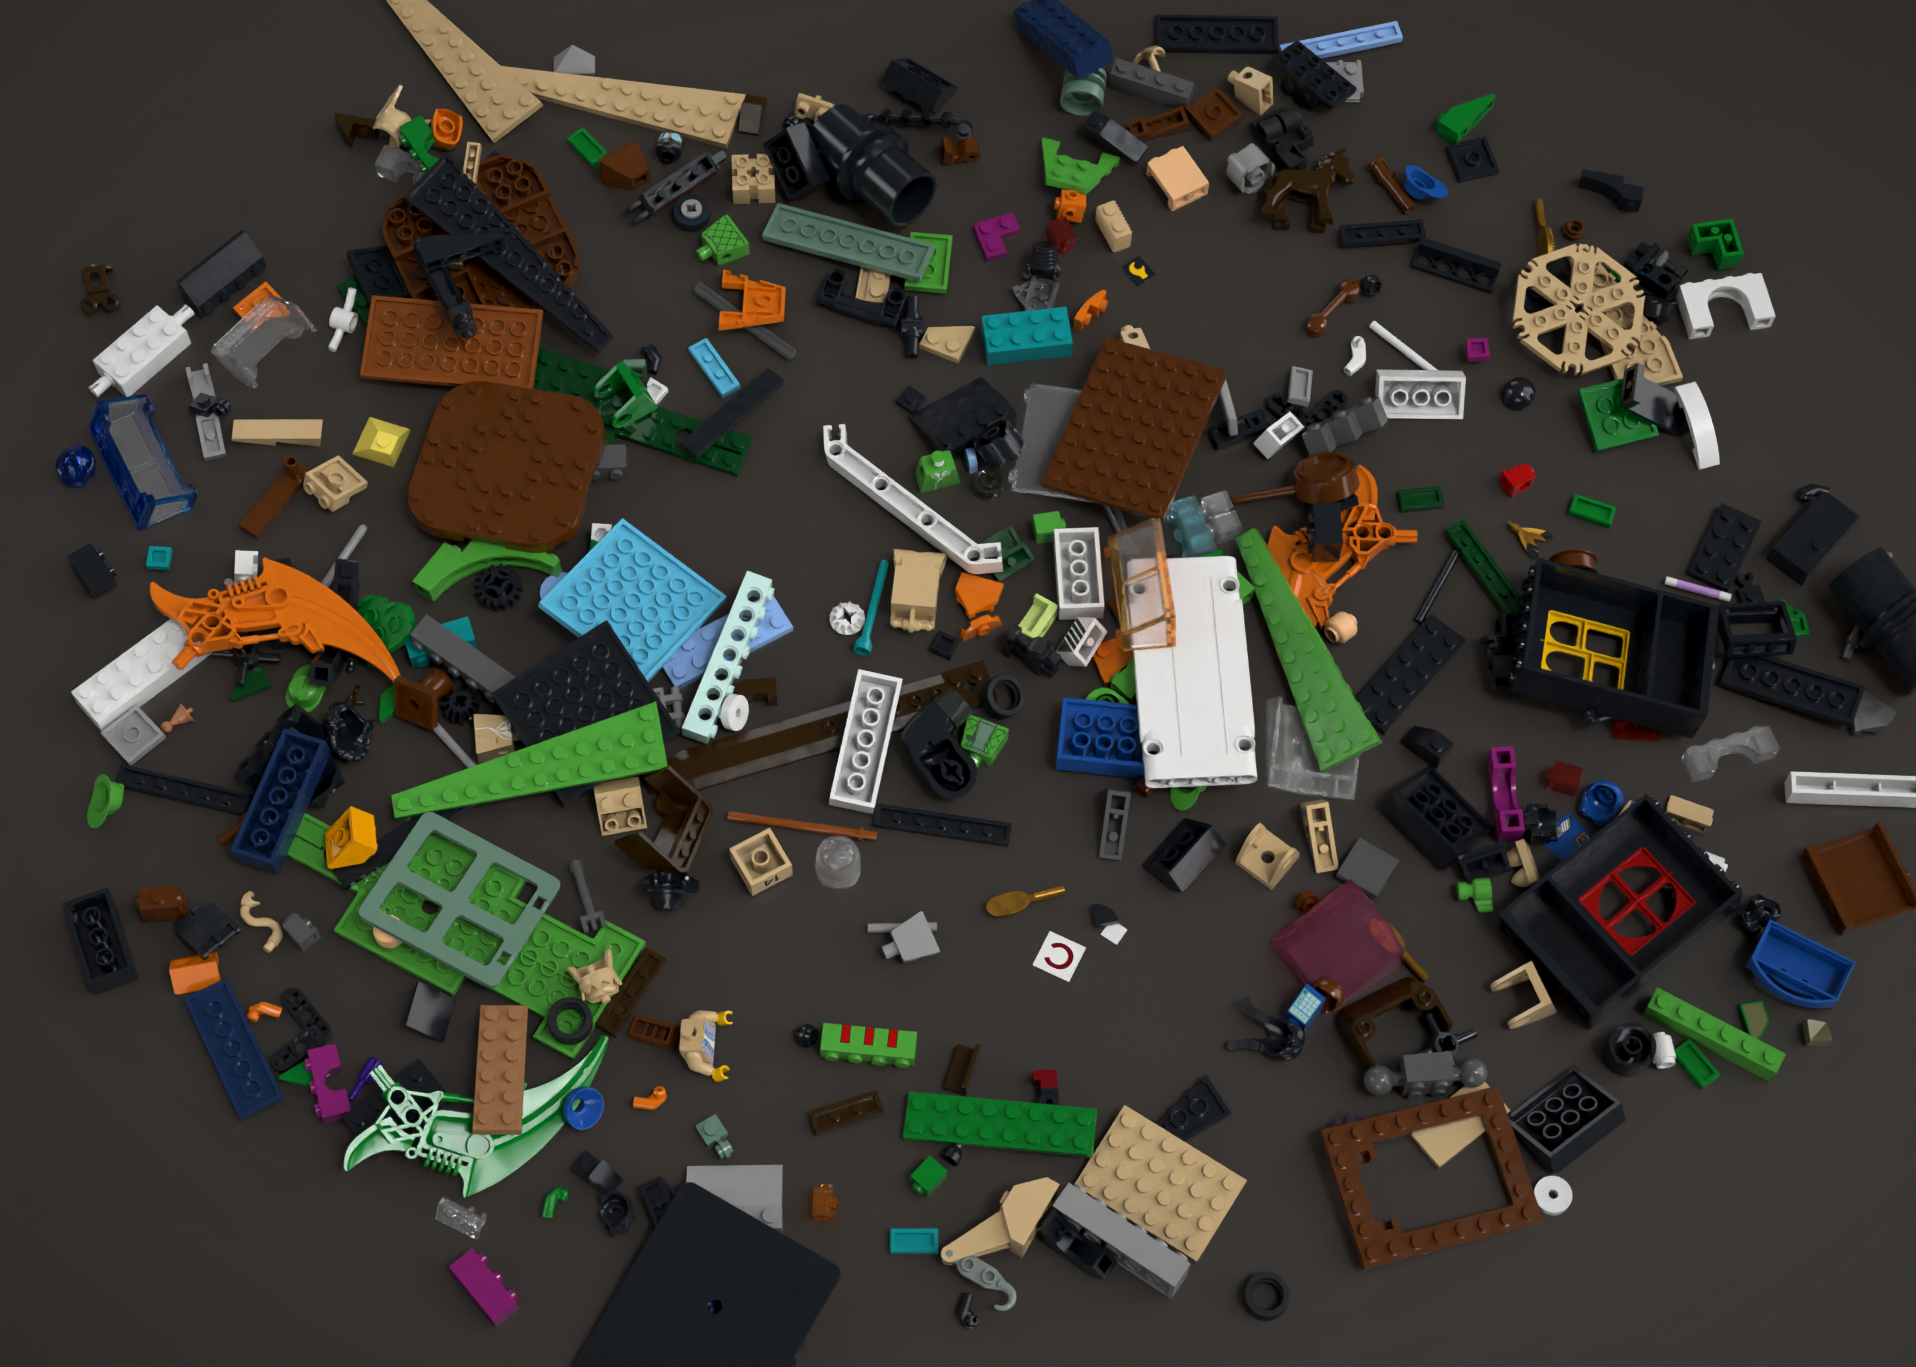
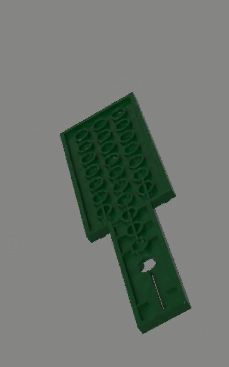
[452,347,753,477]

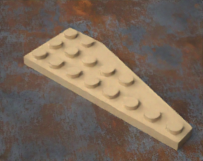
[1567,244,1683,386]

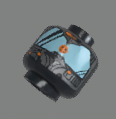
[655,131,684,163]

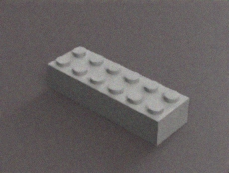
[1052,1183,1191,1299]

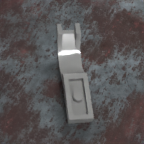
[186,363,227,461]

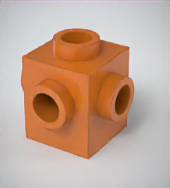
[1054,189,1086,223]

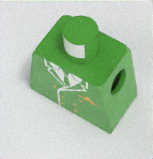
[915,451,961,493]

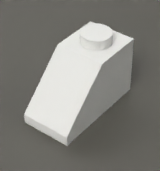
[1253,412,1304,459]

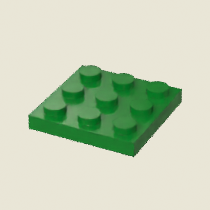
[1577,379,1659,452]

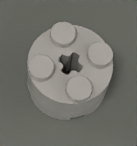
[1226,143,1275,194]

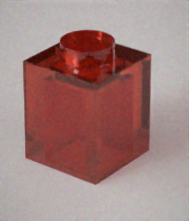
[1046,217,1076,254]
[1546,761,1583,797]

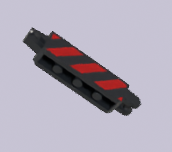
[625,150,727,225]

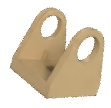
[1235,823,1300,890]
[1490,961,1557,1029]

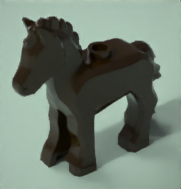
[1260,148,1355,234]

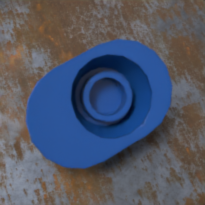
[1403,165,1449,200]

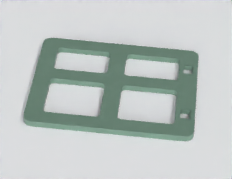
[358,812,560,988]

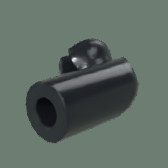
[956,1293,979,1329]

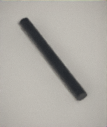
[1414,550,1460,625]

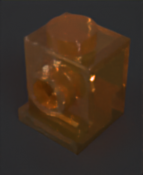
[812,1184,838,1223]

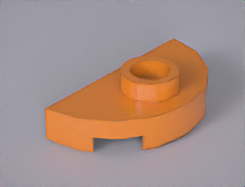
[959,615,1002,642]

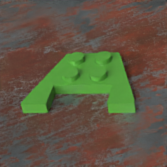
[1041,137,1121,195]

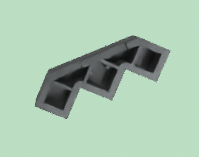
[1302,396,1388,456]

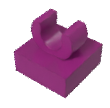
[1465,338,1490,362]

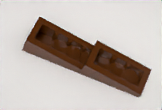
[1120,106,1191,142]

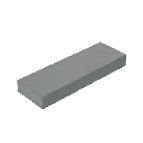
[1219,379,1238,436]

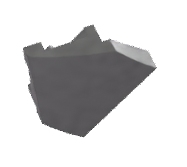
[1012,275,1060,311]
[1851,690,1897,735]

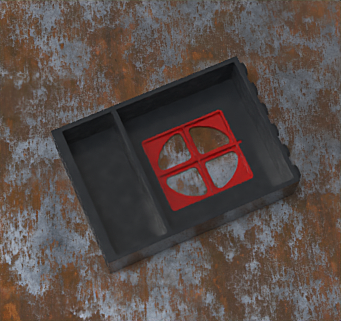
[1497,794,1742,1030]

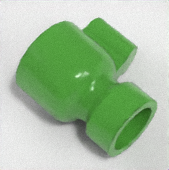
[1457,877,1493,913]

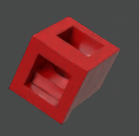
[1499,463,1536,498]

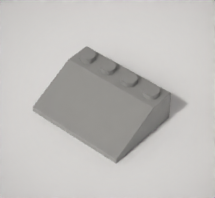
[686,1165,783,1234]

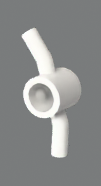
[328,287,358,352]

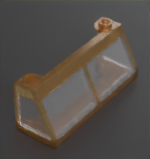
[1104,518,1176,651]

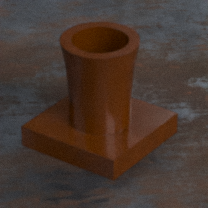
[394,668,453,731]

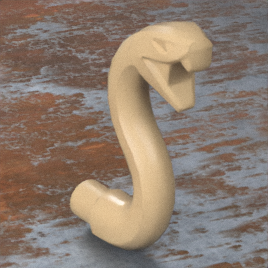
[240,891,283,953]

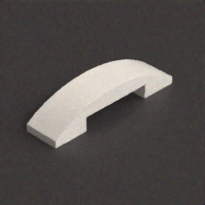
[1674,382,1720,470]

